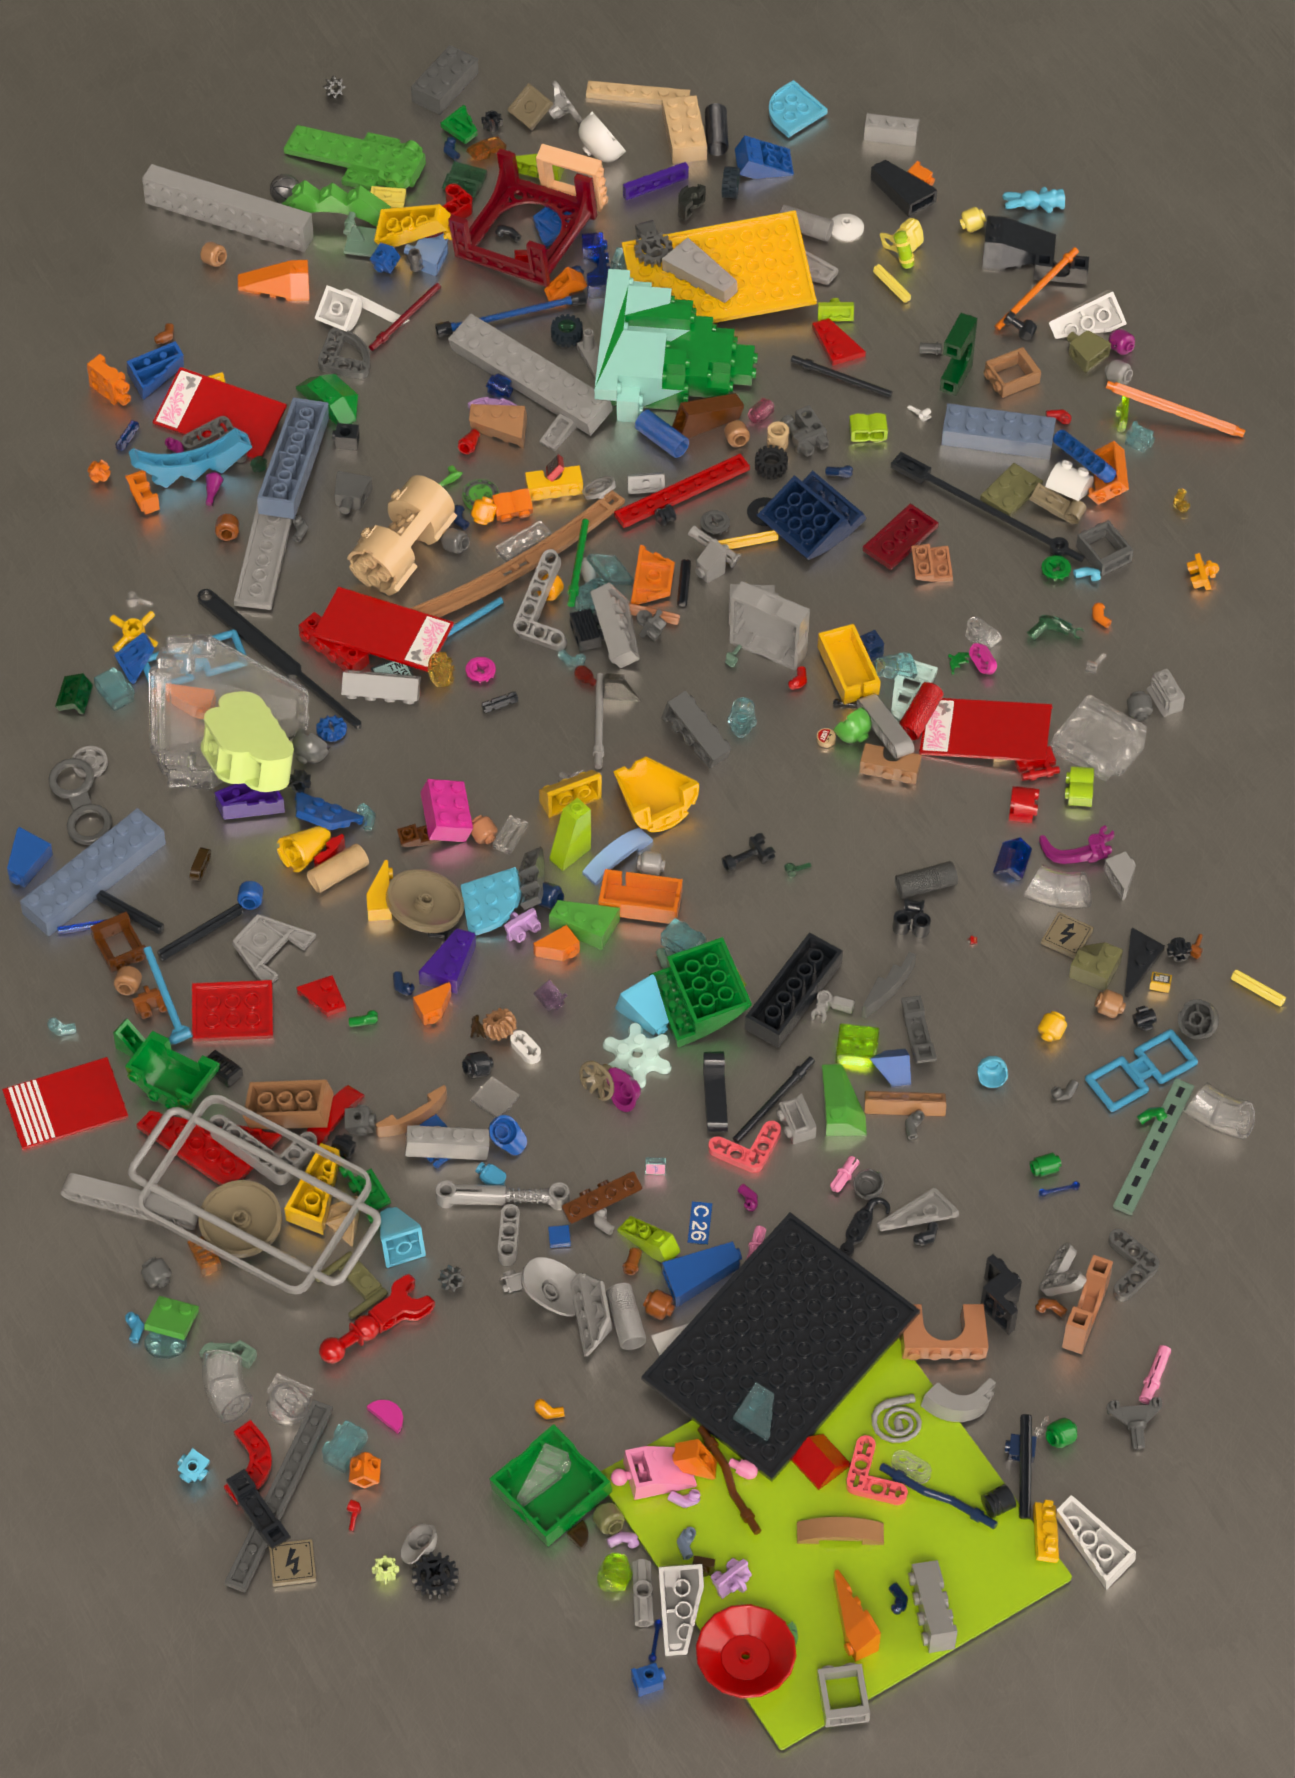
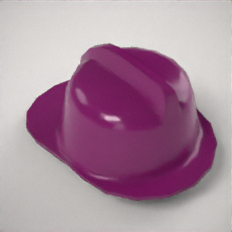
[606,1067,641,1112]

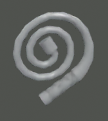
[872,1394,922,1443]

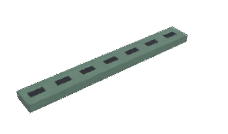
[1113,1078,1194,1216]

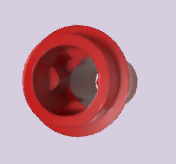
[458,429,480,455]

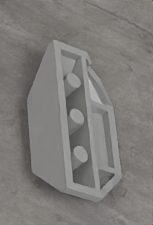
[570,1273,612,1357]

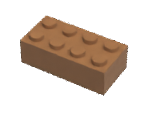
[243,1080,334,1129]

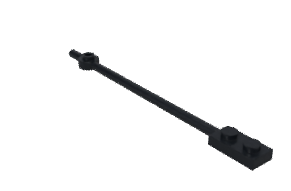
[890,452,1085,562]

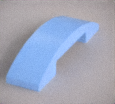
[582,828,653,885]

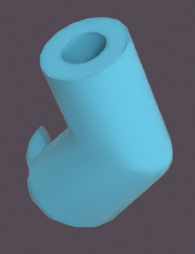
[1073,567,1101,581]

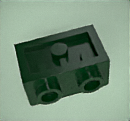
[55,673,93,714]

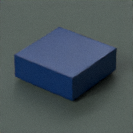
[548,1225,571,1248]

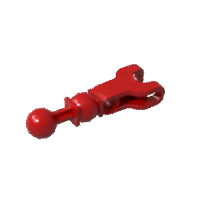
[319,1274,435,1364]

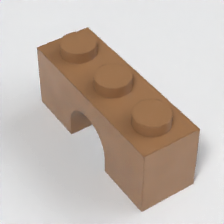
[859,743,922,784]

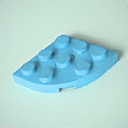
[769,80,828,138]
[461,867,521,935]

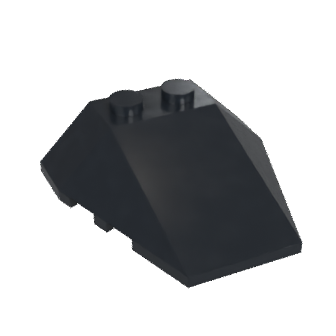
[982,215,1056,271]

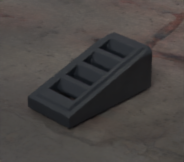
[207,1050,243,1088]

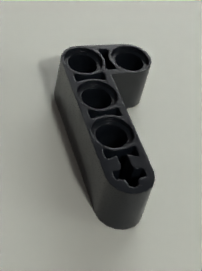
[703,1051,728,1133]

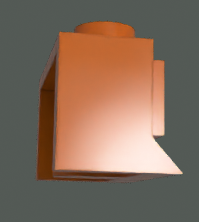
[125,470,160,515]

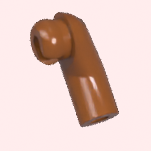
[1035,1298,1068,1318]

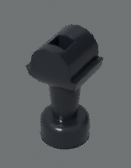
[1003,310,1037,340]

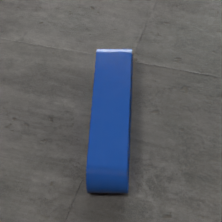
[1053,430,1116,483]

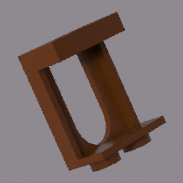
[90,912,146,973]

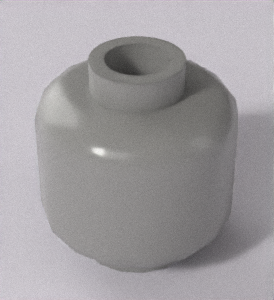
[1105,360,1133,385]
[636,851,665,876]

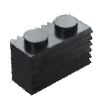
[569,608,604,652]

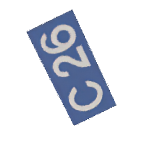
[687,1201,713,1245]

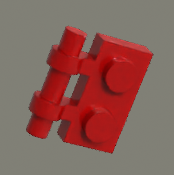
[1014,746,1060,781]

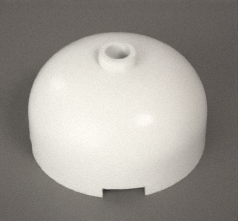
[578,112,626,163]

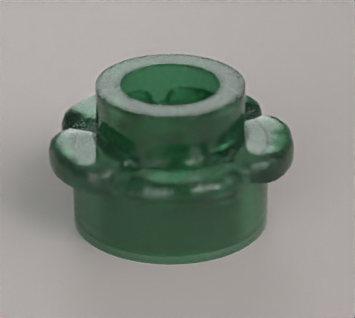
[250,456,267,473]

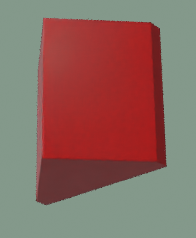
[791,1434,851,1490]

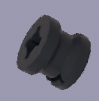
[654,504,676,526]

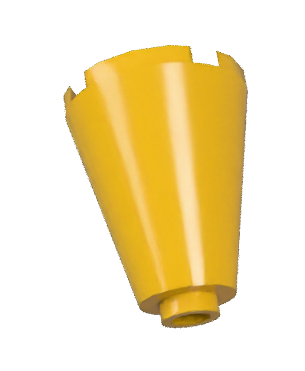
[277,826,331,872]

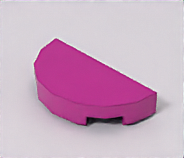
[366,1400,403,1434]

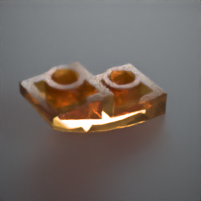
[466,137,507,161]

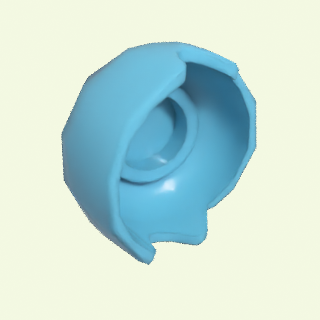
[977,1056,1008,1088]

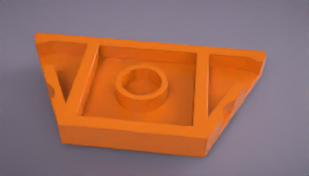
[631,545,675,605]

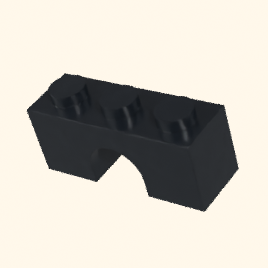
[1033,252,1089,284]

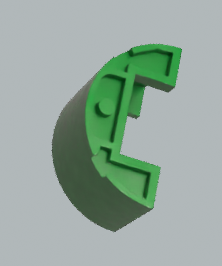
[125,1031,220,1110]

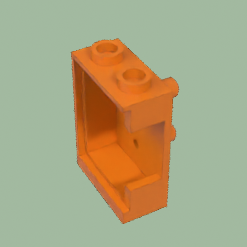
[1086,441,1129,505]

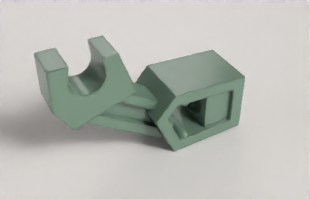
[199,1340,257,1369]

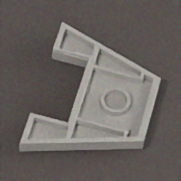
[232,914,316,984]

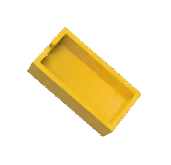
[817,624,881,704]

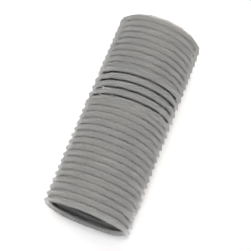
[779,205,834,242]
[606,1283,647,1350]

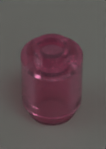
[748,398,774,424]

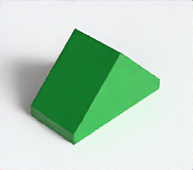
[113,1018,146,1057]

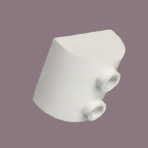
[314,285,362,331]
[1045,460,1094,501]

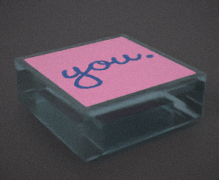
[645,1157,666,1175]

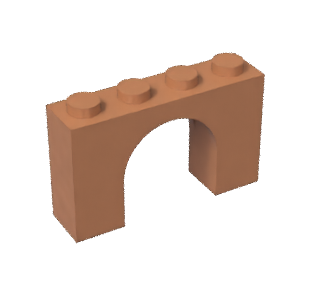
[1062,1255,1113,1354]
[900,1304,989,1360]

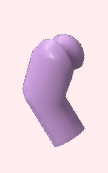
[668,1489,701,1508]
[606,1531,639,1548]

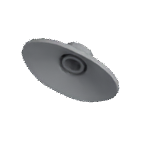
[521,1257,577,1317]

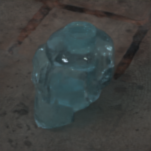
[727,697,757,738]

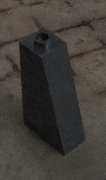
[871,160,937,217]

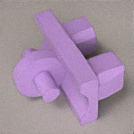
[504,908,541,943]
[711,1558,752,1599]

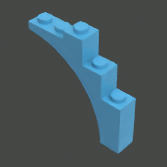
[128,428,252,488]

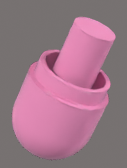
[729,1458,758,1480]

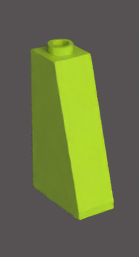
[549,798,591,871]

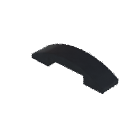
[226,1469,291,1550]

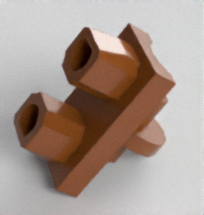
[132,985,167,1019]

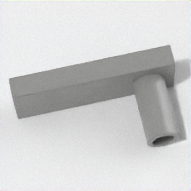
[577,328,599,380]

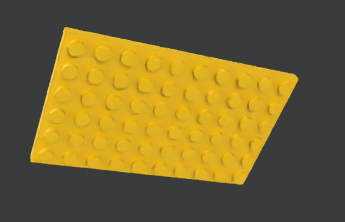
[622,210,817,323]

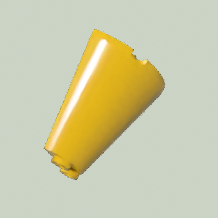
[613,756,699,832]

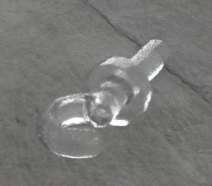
[1034,1416,1049,1442]

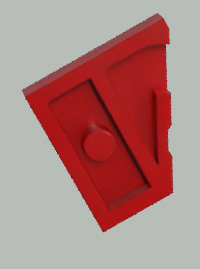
[296,975,346,1017]

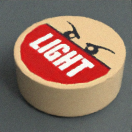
[816,728,836,748]

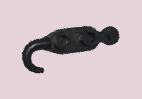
[840,1197,890,1257]

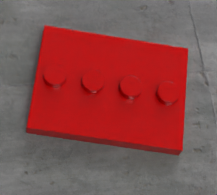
[192,980,273,1042]

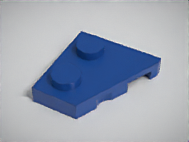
[114,632,155,684]

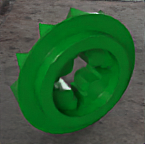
[1041,556,1071,581]

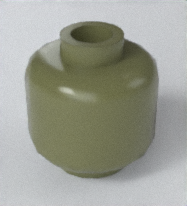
[593,1503,625,1535]

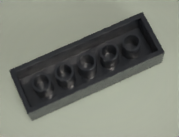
[745,932,843,1048]

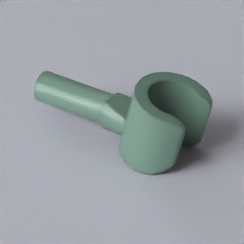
[725,644,742,667]

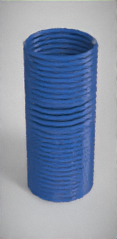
[635,410,689,458]

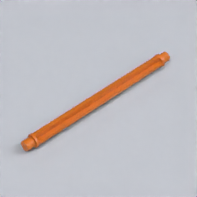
[1106,381,1245,438]

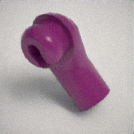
[737,1184,758,1211]

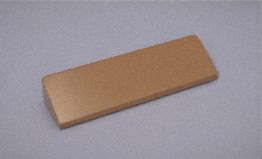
[864,1091,946,1116]

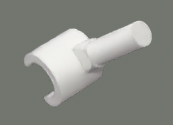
[907,405,932,422]

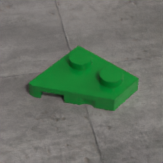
[440,105,478,144]

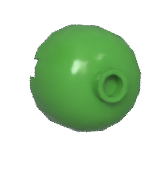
[833,707,872,744]

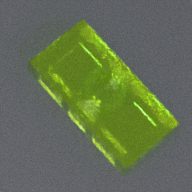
[1116,396,1130,433]

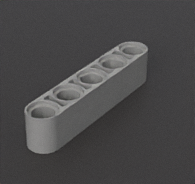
[857,693,915,759]

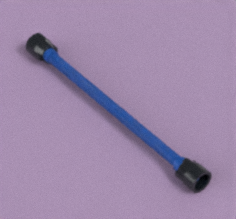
[435,290,587,338]

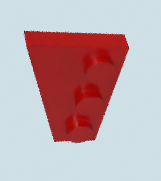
[812,318,866,366]

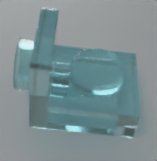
[611,247,626,270]

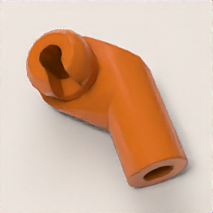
[1092,603,1112,628]

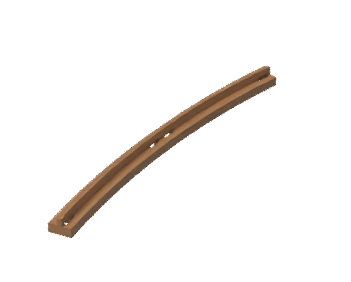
[410,490,625,617]

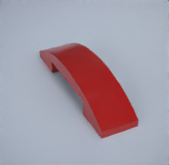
[306,1085,365,1146]

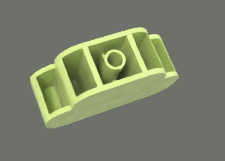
[200,691,294,792]

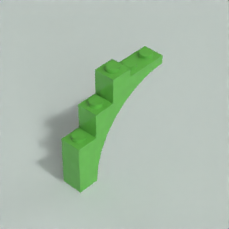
[281,180,391,227]

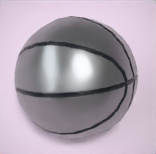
[270,174,299,204]

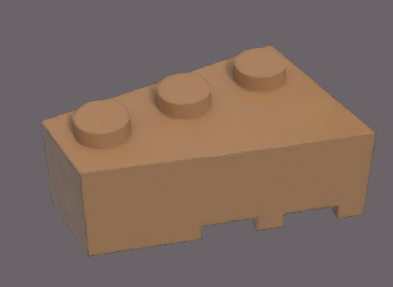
[469,404,527,448]

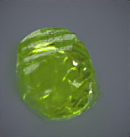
[597,1553,633,1592]

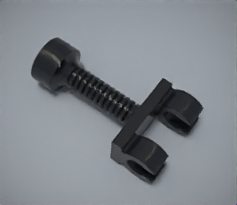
[722,833,776,872]

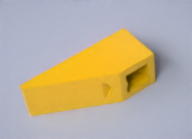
[366,860,393,921]

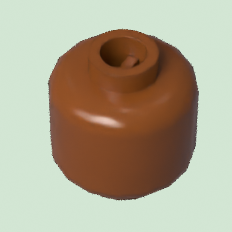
[215,514,239,541]
[643,1289,675,1320]

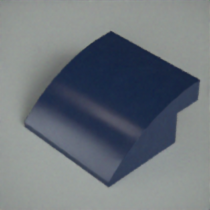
[757,470,867,560]

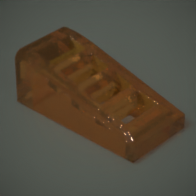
[187,1236,222,1277]

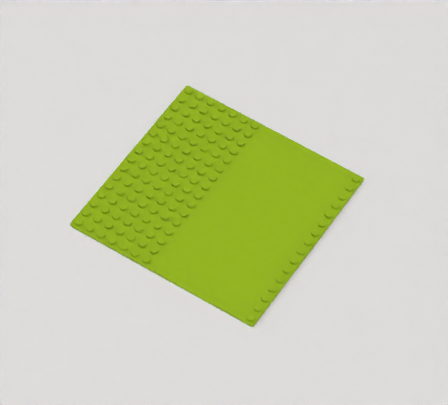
[601,1338,1072,1750]

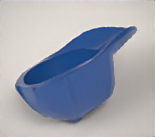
[488,1115,527,1155]

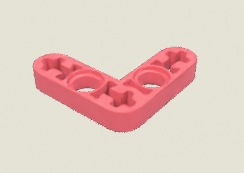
[708,1121,781,1173]
[846,1435,908,1505]

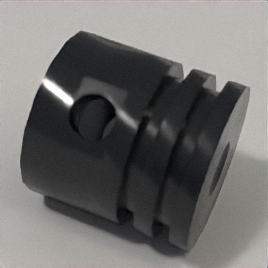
[981,1484,1016,1519]

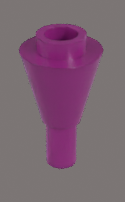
[205,472,224,506]

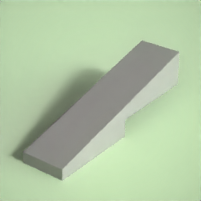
[539,414,577,451]

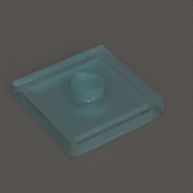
[586,554,634,585]

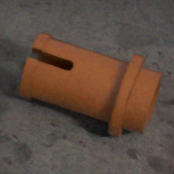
[622,1248,642,1276]

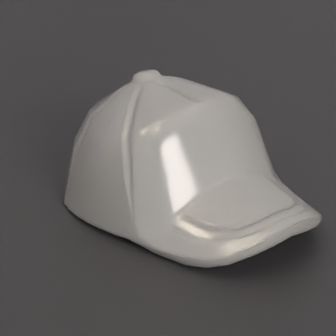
[400,1523,438,1564]

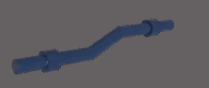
[879,1463,998,1529]

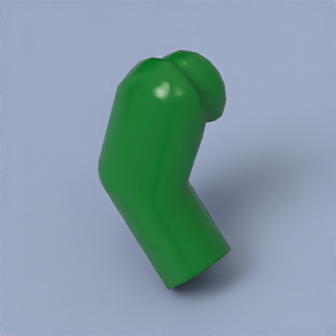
[349,1010,379,1027]
[1137,1107,1167,1125]

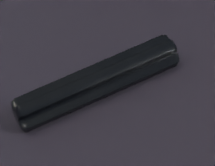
[677,559,691,607]

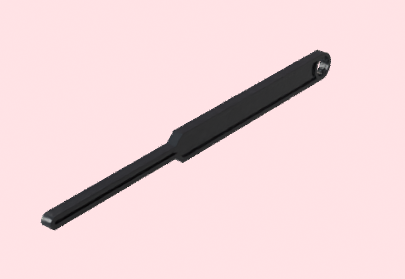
[197,589,362,729]

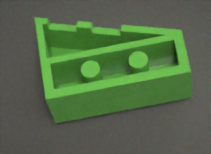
[549,900,620,950]

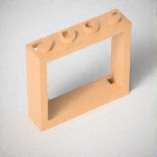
[536,144,608,212]

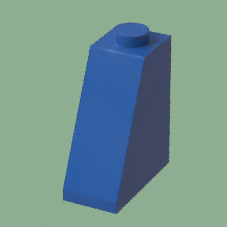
[7,827,53,887]

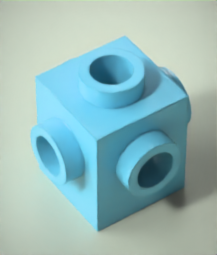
[177,1448,210,1483]

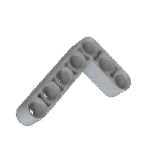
[513,549,567,651]
[209,1114,317,1186]

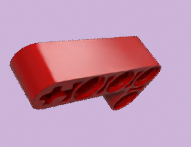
[425,184,473,238]

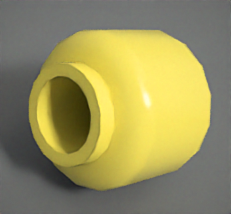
[959,207,986,233]

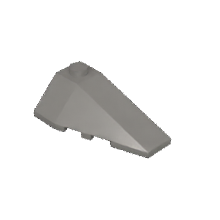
[658,1564,704,1656]

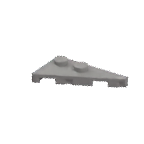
[877,1187,959,1231]

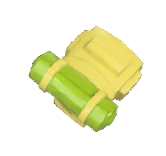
[880,218,924,269]

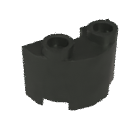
[678,184,706,221]

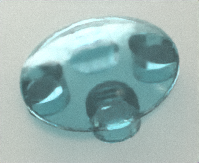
[144,1331,187,1359]

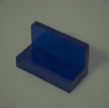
[993,837,1032,881]

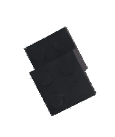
[980,1254,1022,1335]

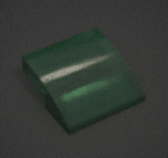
[442,161,487,198]

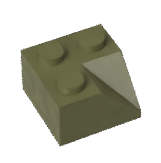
[1069,942,1123,991]

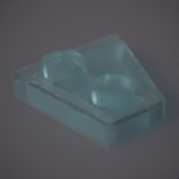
[733,1382,774,1441]

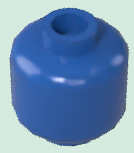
[237,881,264,910]

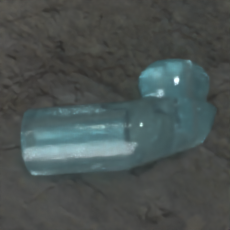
[558,650,586,667]
[357,803,376,831]
[47,1017,77,1036]

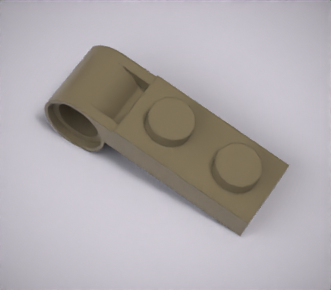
[1029,483,1086,524]

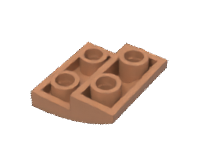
[911,544,953,582]

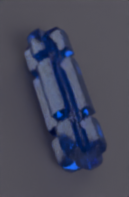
[115,420,140,451]

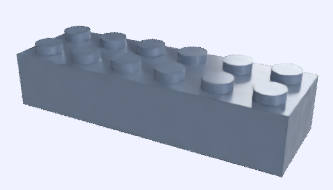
[941,403,1056,460]

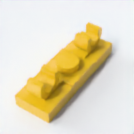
[1033,1500,1059,1563]

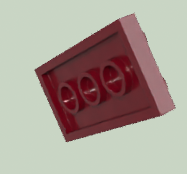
[863,503,939,570]

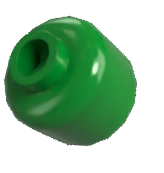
[1045,1417,1078,1449]

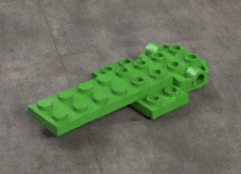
[284,125,426,191]

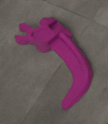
[1039,825,1115,864]

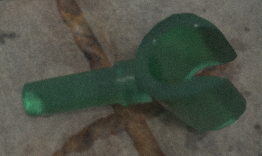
[784,863,811,878]

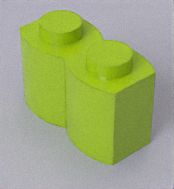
[849,413,888,442]
[1065,766,1094,807]

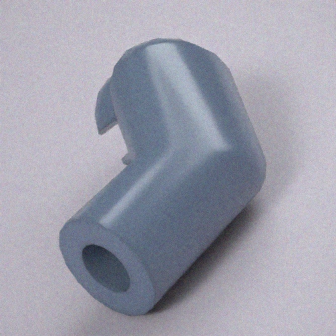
[677,1527,696,1560]

